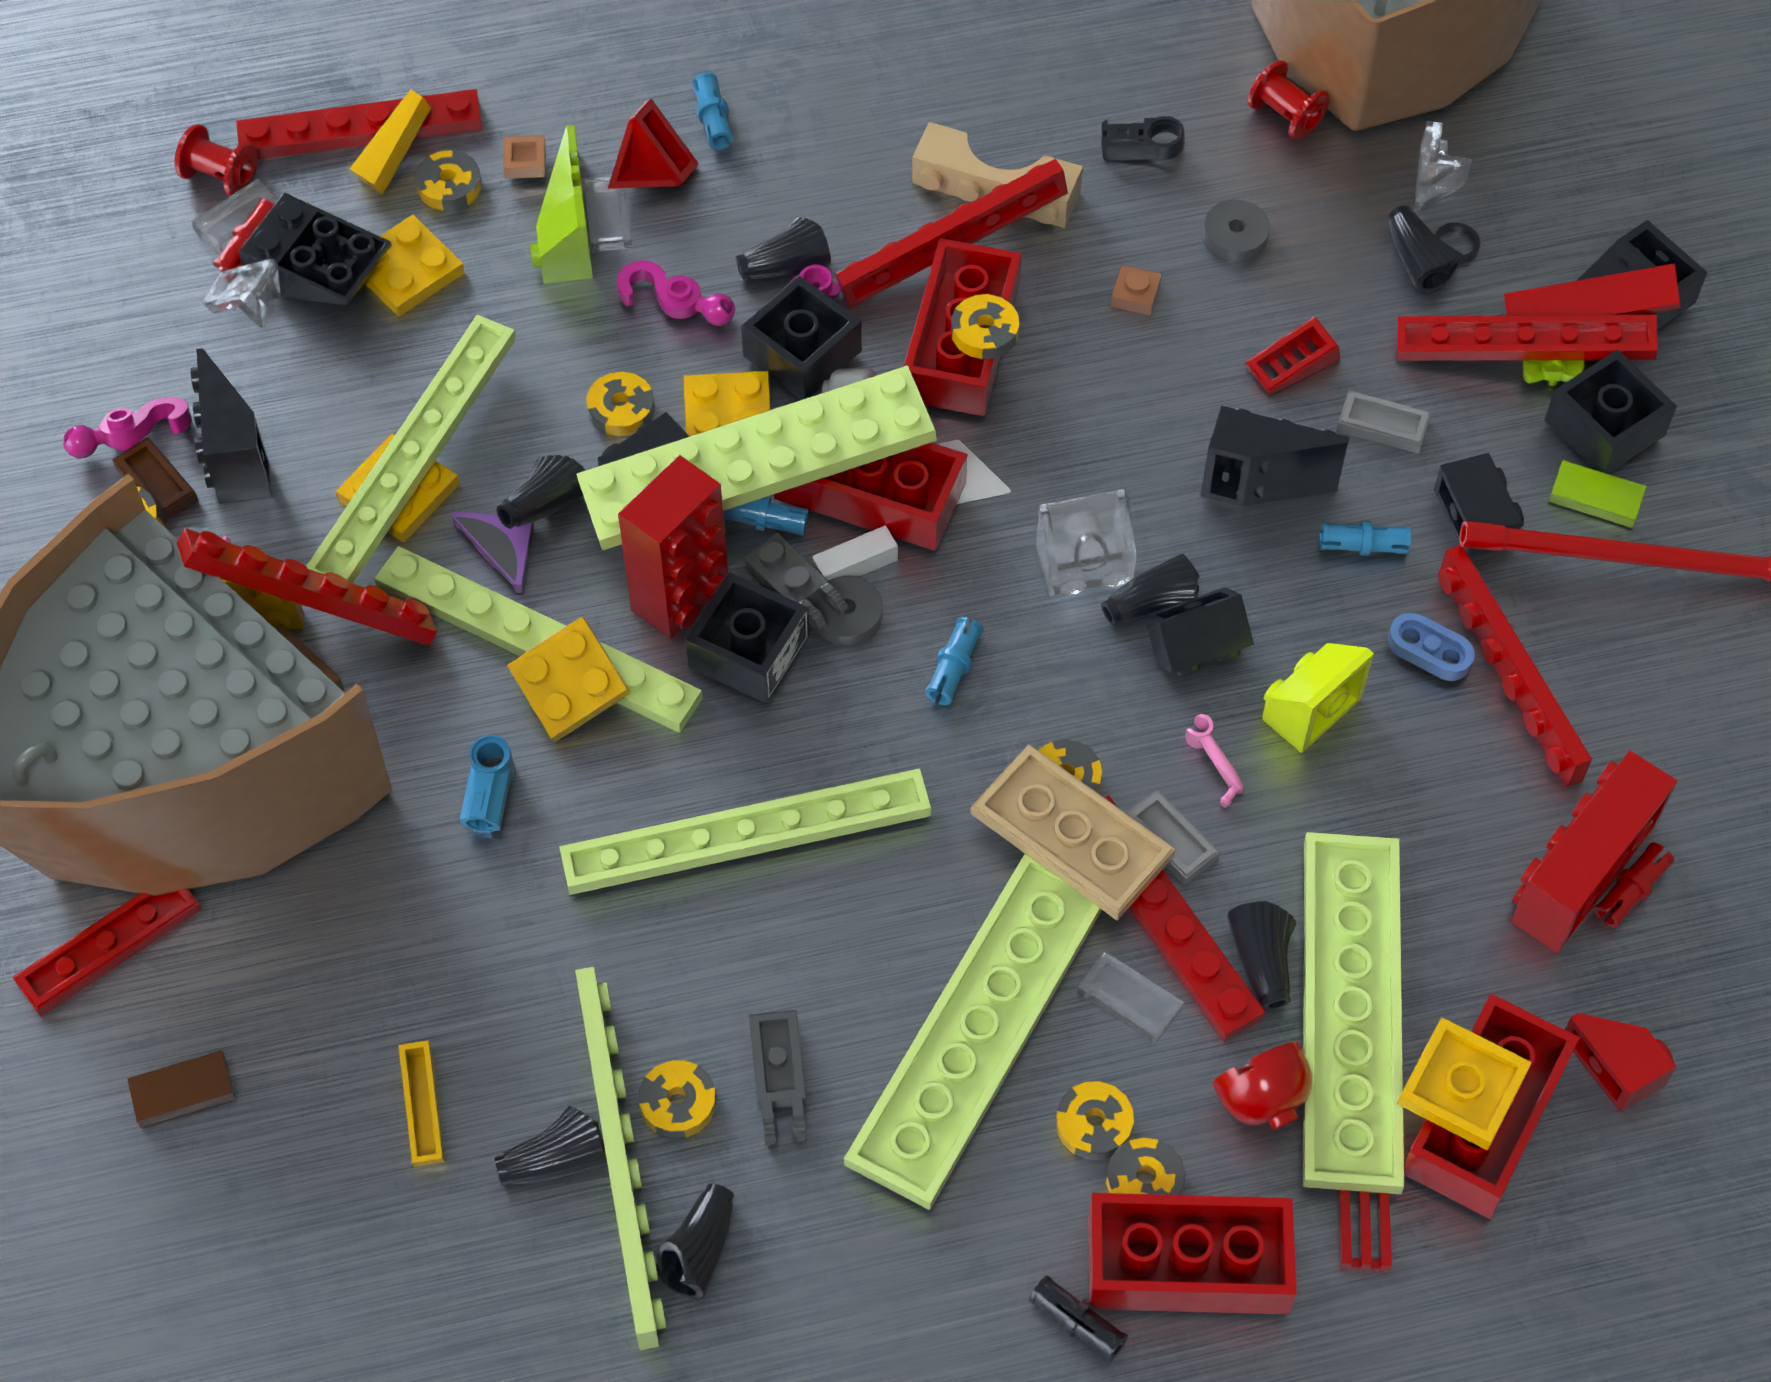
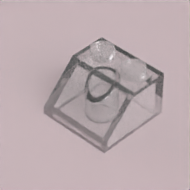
[1036,488,1136,596]

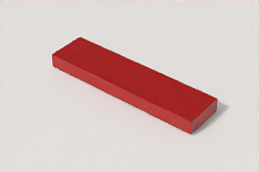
[1504,264,1681,315]
[12,889,202,1017]

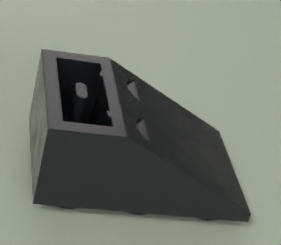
[239,192,392,305]
[1577,220,1707,330]
[190,348,272,504]
[1200,405,1350,506]

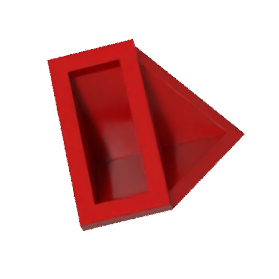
[607,98,699,189]

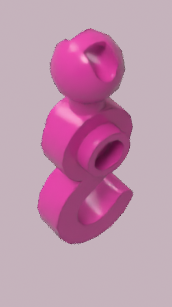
[617,260,735,326]
[63,397,192,459]

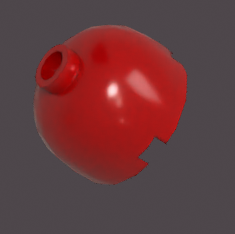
[1211,1041,1312,1131]

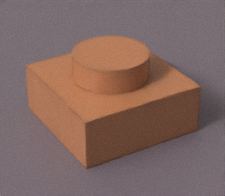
[503,135,546,179]
[1110,265,1162,316]

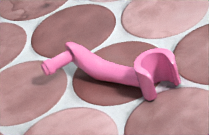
[1185,714,1244,808]

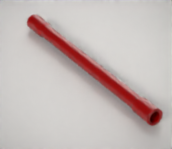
[1460,521,1771,582]

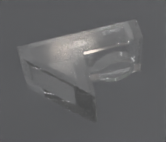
[1414,121,1472,211]
[202,259,280,328]

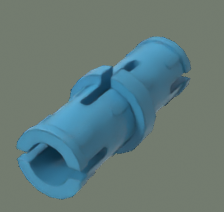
[692,72,734,150]
[723,497,809,536]
[1319,521,1411,556]
[925,617,984,705]

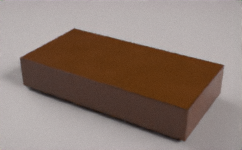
[112,437,199,522]
[127,1050,235,1128]

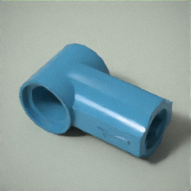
[460,734,516,834]

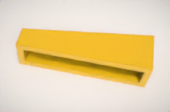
[350,89,431,195]
[398,1040,445,1167]

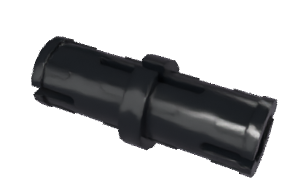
[1029,1275,1128,1362]

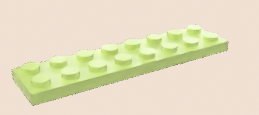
[576,365,937,551]
[1303,832,1404,1194]
[844,854,1102,1210]

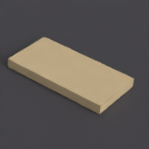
[971,744,1175,921]

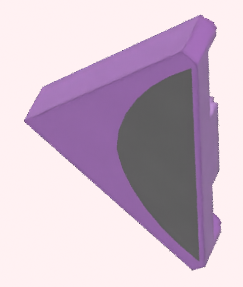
[452,511,534,593]

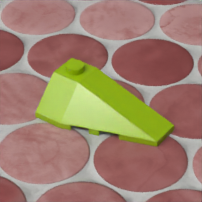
[530,125,593,284]

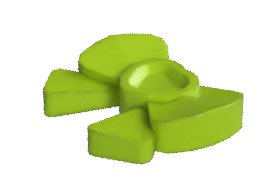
[1523,360,1584,386]

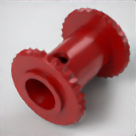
[1248,60,1329,140]
[174,124,258,197]

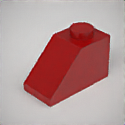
[1565,1013,1677,1113]

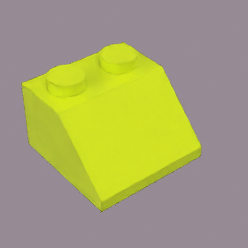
[1262,643,1374,753]

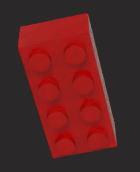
[904,238,1022,416]
[774,443,967,551]
[618,455,728,639]
[1511,750,1678,954]
[1404,993,1580,1219]
[1088,1193,1297,1314]

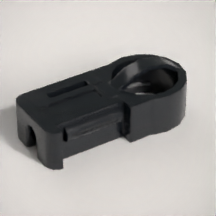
[1101,116,1185,161]

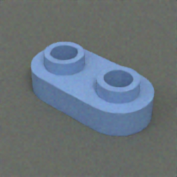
[1388,613,1475,681]

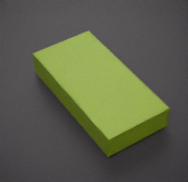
[1548,460,1646,528]

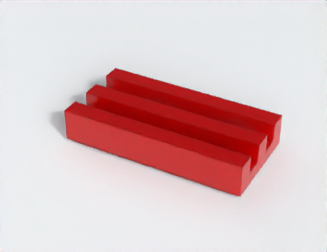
[1337,1190,1392,1271]

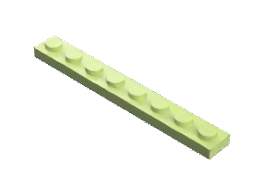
[306,315,516,584]
[374,546,703,733]
[559,768,931,895]
[575,966,666,1351]

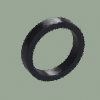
[1435,223,1480,264]

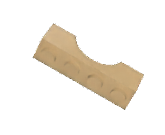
[912,122,1083,228]

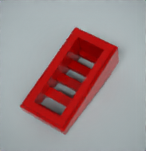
[1245,316,1341,396]

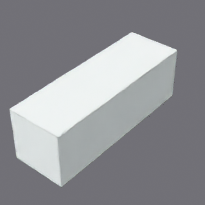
[812,525,898,581]

